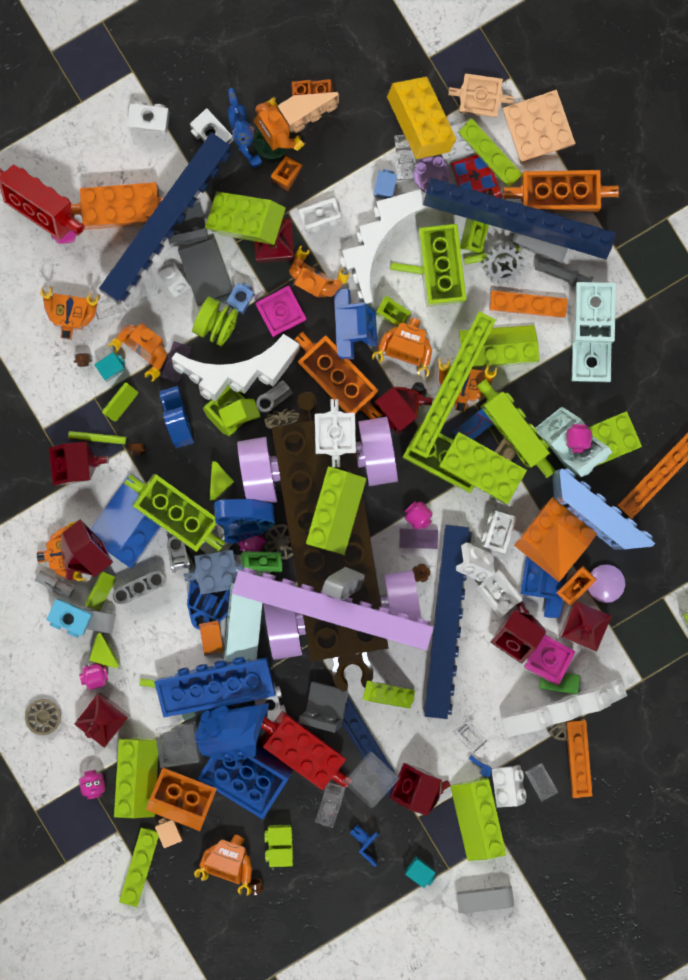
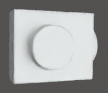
[158,263,190,297]

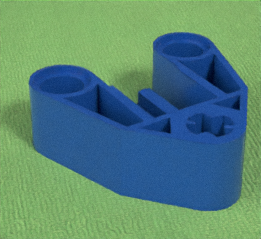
[159,386,195,448]
[214,499,275,544]
[187,571,230,630]

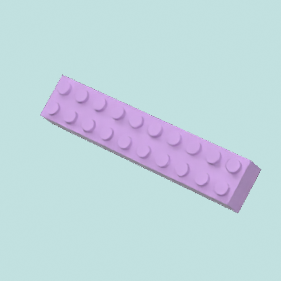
[232,567,434,651]

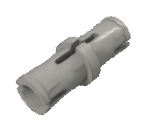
[35,570,75,598]

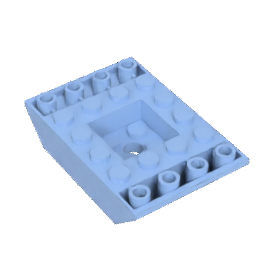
[552,468,655,549]

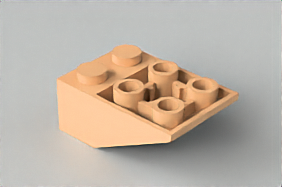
[277,92,339,133]

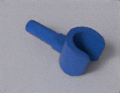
[238,147,262,168]
[468,755,492,777]

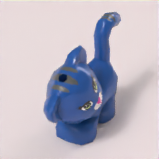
[227,88,254,154]

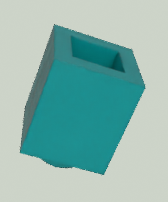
[94,352,126,382]
[405,856,436,888]

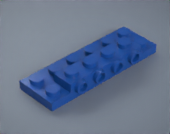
[154,657,276,718]

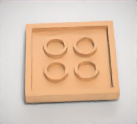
[502,90,575,163]

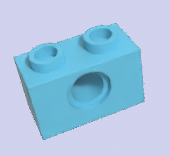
[46,598,93,638]

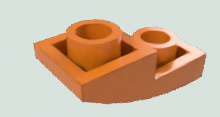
[292,79,333,96]
[199,621,223,656]

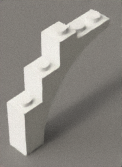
[340,190,426,305]
[172,334,300,402]
[501,678,627,737]

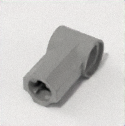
[256,380,293,414]

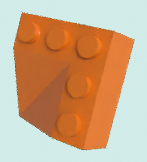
[514,497,597,582]

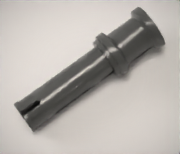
[535,258,594,287]

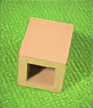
[155,817,183,848]

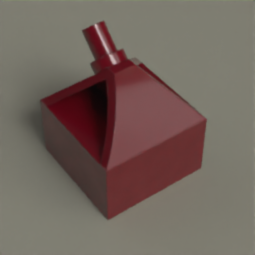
[254,218,294,263]
[373,387,433,435]
[48,442,109,486]
[61,519,113,580]
[559,601,612,652]
[490,602,546,664]
[74,692,131,748]
[390,762,450,816]

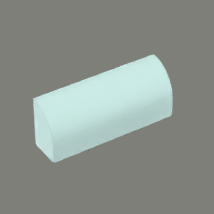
[224,583,262,662]

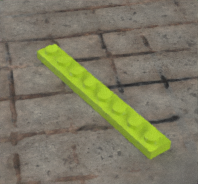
[409,311,496,459]

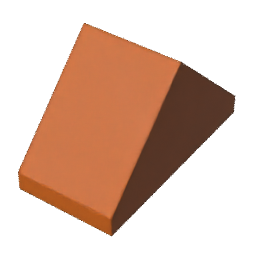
[271,156,302,191]
[556,566,597,606]

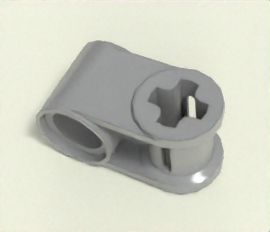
[167,536,192,573]

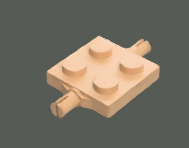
[448,74,514,118]

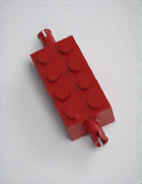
[0,164,85,240]
[259,710,351,790]

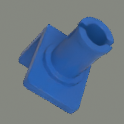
[350,825,380,867]

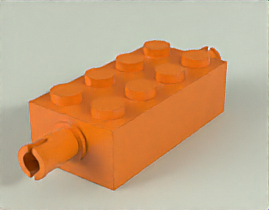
[503,170,619,213]
[71,182,164,230]
[294,332,382,419]

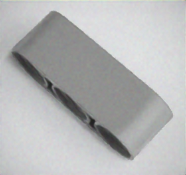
[511,233,568,264]
[322,567,365,601]
[112,571,166,605]
[64,607,116,634]
[457,886,514,913]

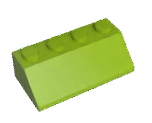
[459,325,540,368]
[306,467,367,555]
[114,737,160,818]
[450,777,507,861]

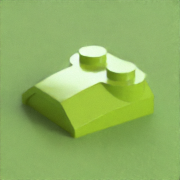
[203,385,245,436]

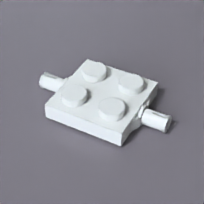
[315,399,356,468]

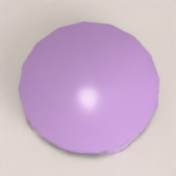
[413,156,451,192]
[587,564,625,603]

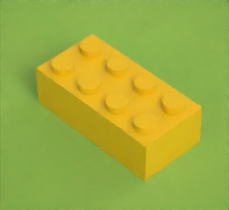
[387,77,456,159]

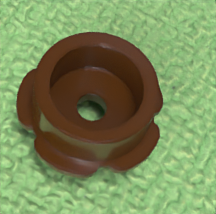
[73,353,92,367]
[127,443,146,455]
[412,564,431,582]
[245,879,264,895]

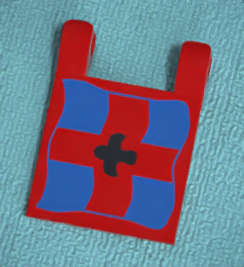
[451,155,502,198]

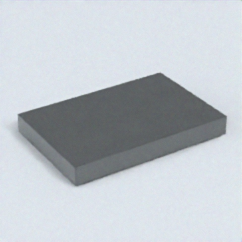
[178,238,233,305]

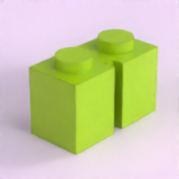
[265,825,293,867]

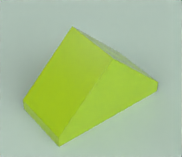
[376,295,411,327]
[218,399,261,429]
[210,461,235,501]
[89,632,121,668]

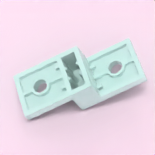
[572,282,616,382]
[535,407,612,477]

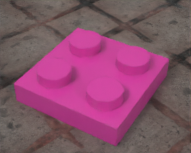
[255,286,307,338]
[524,635,575,686]

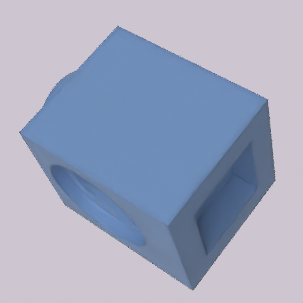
[373,169,397,199]
[226,283,255,314]

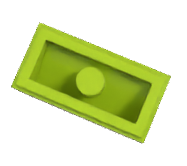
[460,218,489,254]
[102,383,138,422]
[85,571,117,611]

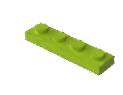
[457,119,522,187]
[362,680,416,709]
[119,827,159,908]

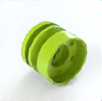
[192,296,239,347]

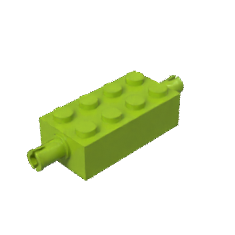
[477,379,556,478]
[124,474,225,552]

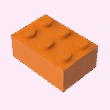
[146,768,217,831]

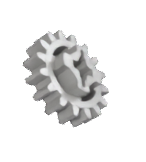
[482,243,524,285]

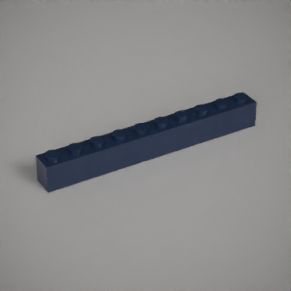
[99,132,231,305]
[423,178,616,260]
[424,525,472,719]

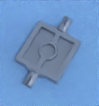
[184,550,244,594]

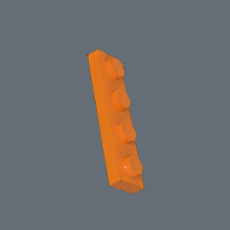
[489,291,568,318]
[566,719,592,798]

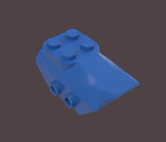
[195,703,269,762]

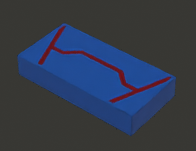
[452,409,494,440]

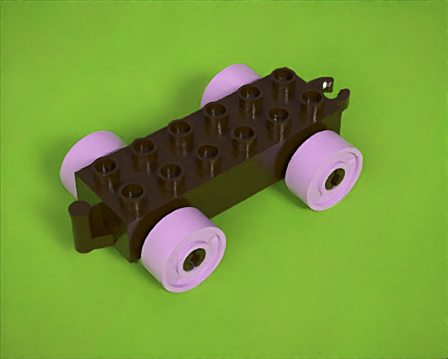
[237,392,422,692]

